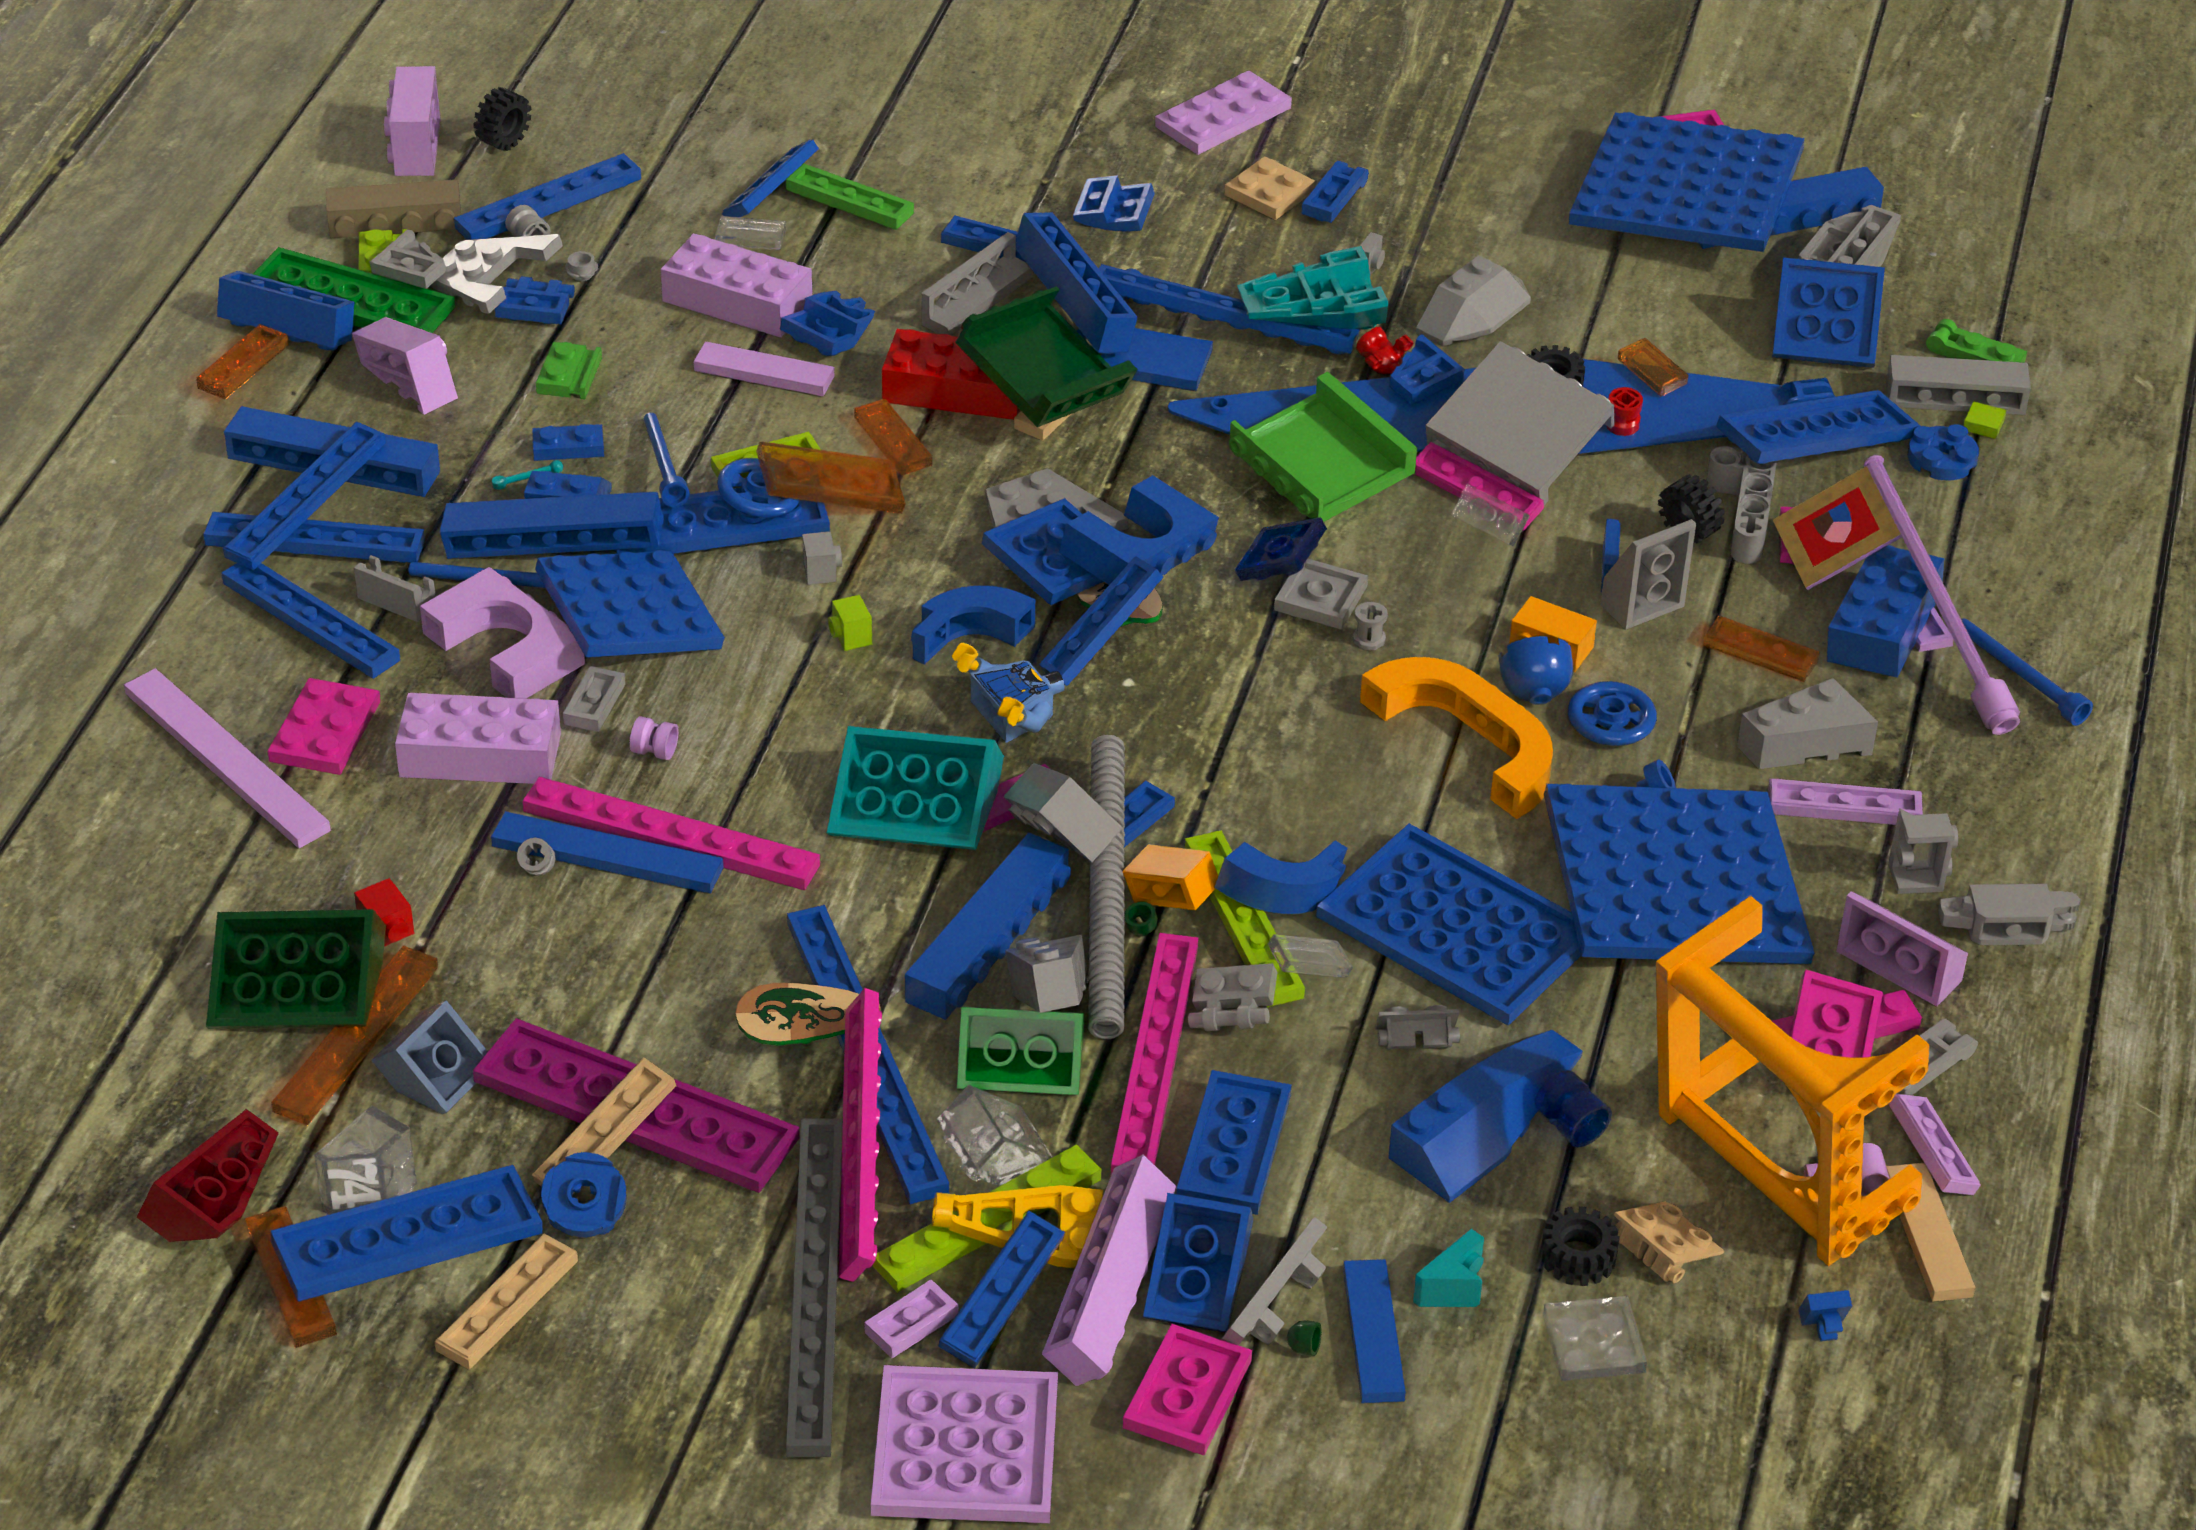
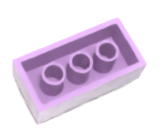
[661,233,812,337]
[395,693,561,784]

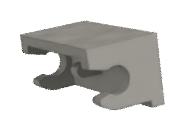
[354,555,436,622]

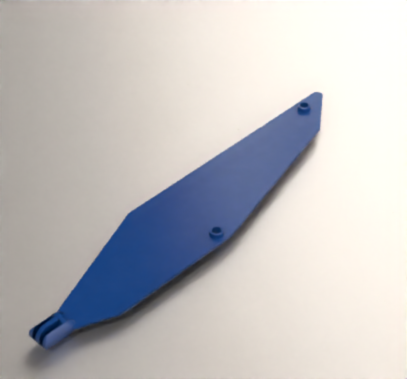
[1168,358,1835,454]

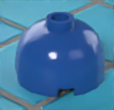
[1498,636,1573,705]

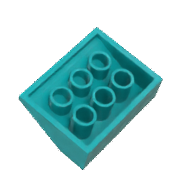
[827,726,1004,850]

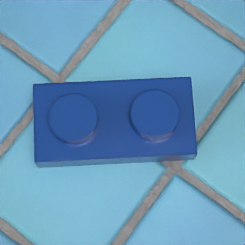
[532,424,604,461]

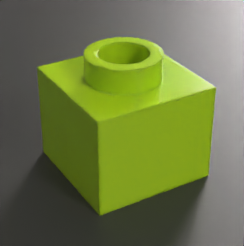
[828,595,872,651]

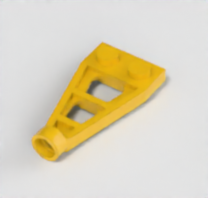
[932,1185,1103,1268]

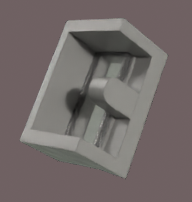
[1888,808,1958,894]

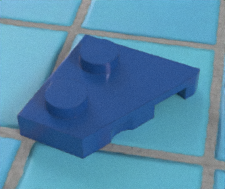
[1389,334,1465,405]

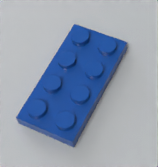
[1176,1070,1292,1215]

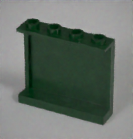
[955,286,1138,427]

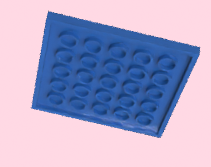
[1569,112,1804,252]
[1544,784,1815,964]

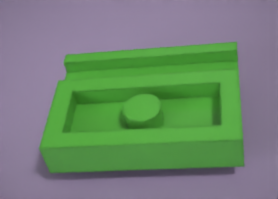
[536,342,602,399]

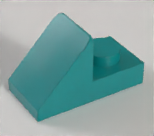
[1413,1229,1484,1307]

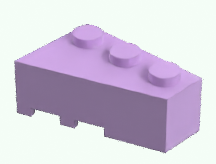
[352,317,458,415]

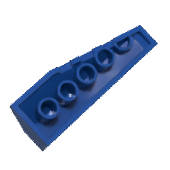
[1388,1030,1583,1203]

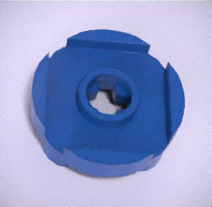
[1907,424,1979,480]
[541,1152,627,1237]

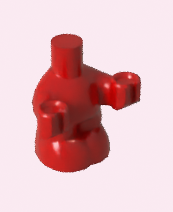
[1356,326,1414,374]

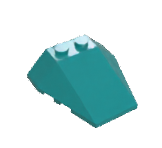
[1237,246,1388,330]

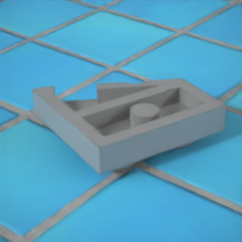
[370,229,446,289]

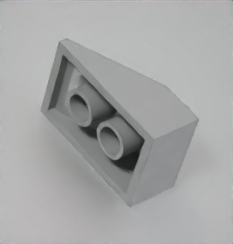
[1600,519,1696,630]

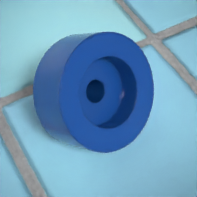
[1636,759,1676,788]

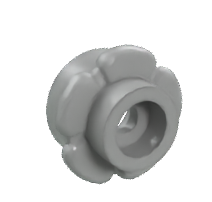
[565,251,598,281]

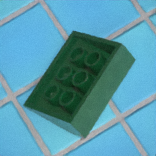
[206,909,386,1029]

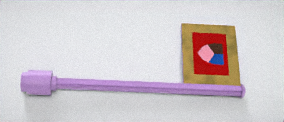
[1773,455,2020,735]

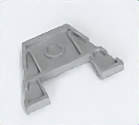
[429,234,563,314]
[986,468,1128,570]

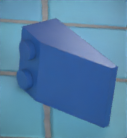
[1143,1193,1253,1333]

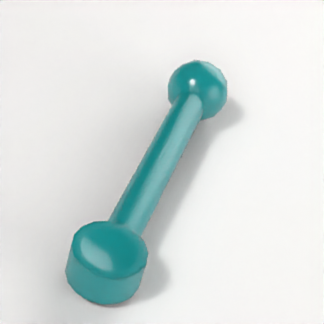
[492,460,563,490]

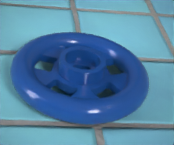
[717,458,802,518]
[1568,681,1657,746]

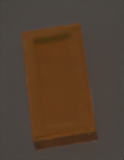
[1618,338,1689,397]

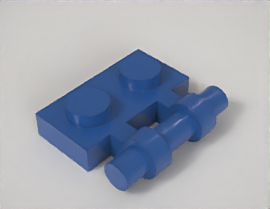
[495,276,575,324]

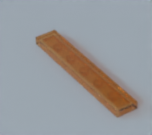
[271,946,438,1126]

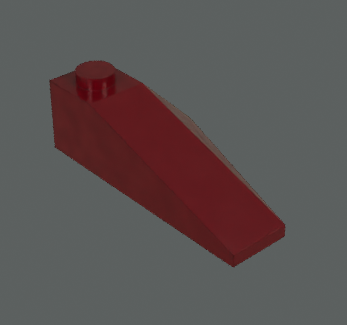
[137,1109,279,1242]

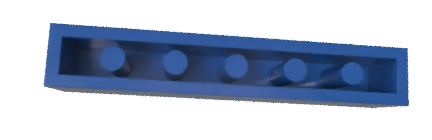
[1698,166,1884,249]
[1016,212,1138,355]
[224,406,440,497]
[440,492,664,559]
[905,832,1071,1020]

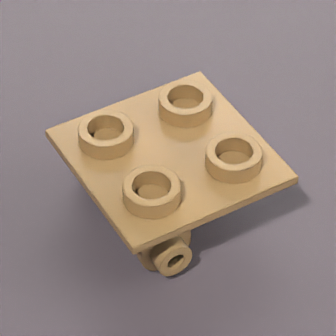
[1614,1201,1724,1283]

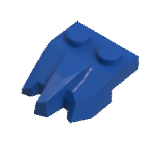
[780,291,875,356]

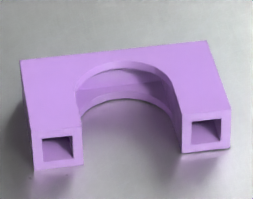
[420,567,585,699]

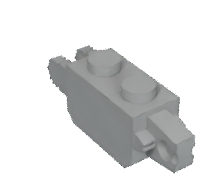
[1938,884,2081,945]

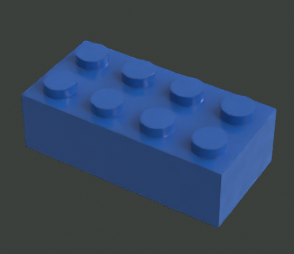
[1827,545,1944,678]

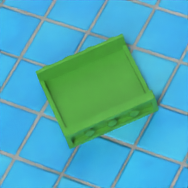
[1229,372,1417,525]

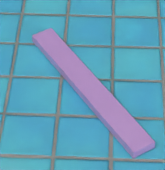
[124,668,331,848]

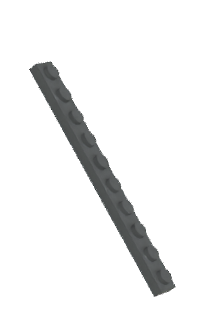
[786,1118,843,1457]

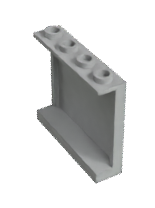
[1426,341,1614,505]

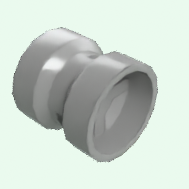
[505,205,551,237]

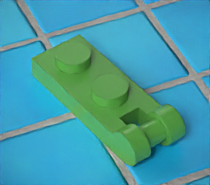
[1926,319,2027,363]

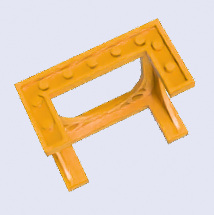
[1656,896,1929,1267]

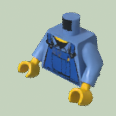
[952,643,1065,742]

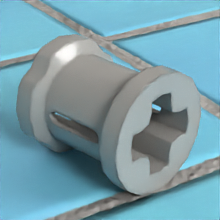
[1353,602,1388,651]

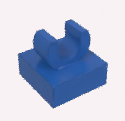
[1798,1290,1852,1342]

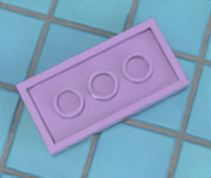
[1155,70,1292,155]

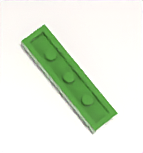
[786,163,914,230]

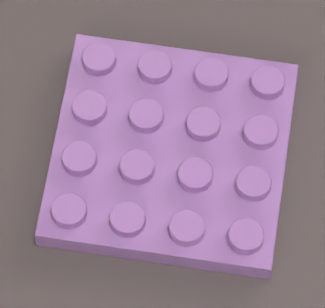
[871,1365,1058,1523]

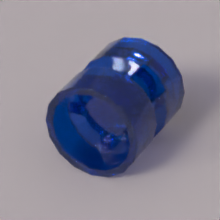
[1535,1070,1612,1148]

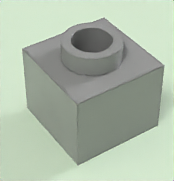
[802,531,842,585]

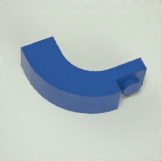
[911,586,1036,665]
[1214,840,1348,914]

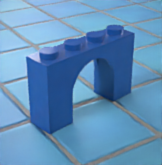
[1059,475,1219,585]

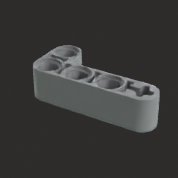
[1706,446,1777,564]

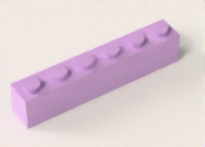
[1042,1155,1176,1386]

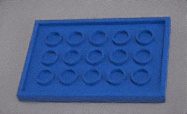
[1316,823,1581,1026]

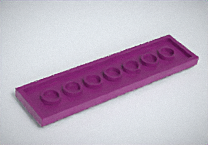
[473,1018,800,1193]

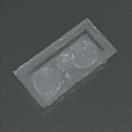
[1451,484,1530,547]

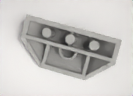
[1798,205,1901,267]
[1416,255,1531,346]

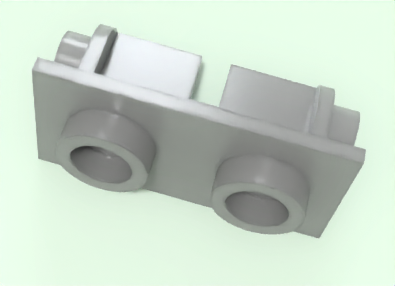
[1375,1005,1460,1050]

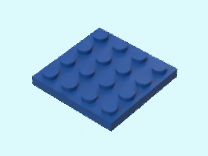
[535,550,725,657]

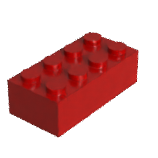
[882,329,1020,420]

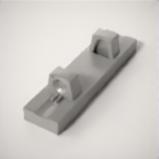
[1221,1217,1327,1345]

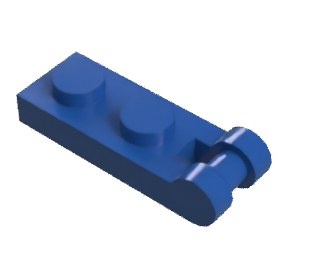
[1302,160,1369,223]

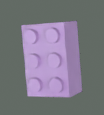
[384,66,441,176]

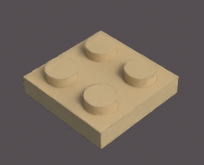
[1224,156,1316,220]

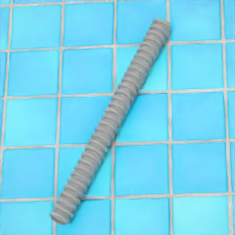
[1088,735,1125,1039]

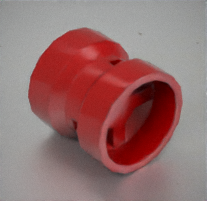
[1606,387,1643,436]

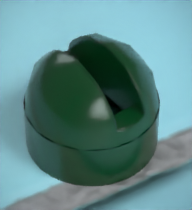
[1124,902,1157,936]
[1287,1320,1322,1356]

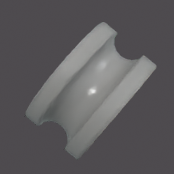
[517,837,556,876]

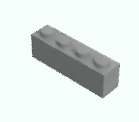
[1886,355,2031,415]

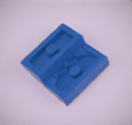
[1073,175,1155,231]

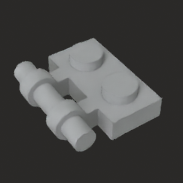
[1188,963,1278,1031]

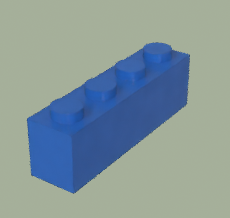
[217,271,354,350]

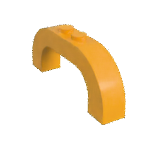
[1360,657,1553,819]

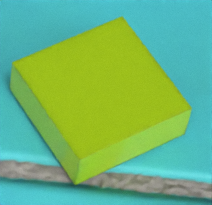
[1963,401,2007,439]

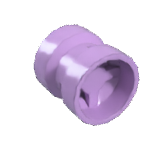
[630,716,679,760]

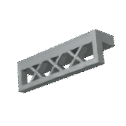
[922,232,1033,336]

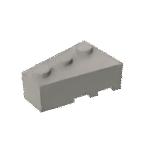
[1737,678,1878,769]
[1003,763,1123,863]
[1005,934,1089,1013]

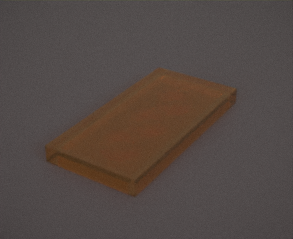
[756,442,906,514]

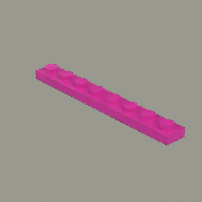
[523,776,820,890]
[1111,933,1199,1175]
[838,988,882,1282]

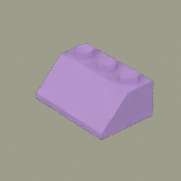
[1836,891,1968,1006]

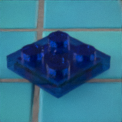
[1235,517,1327,581]

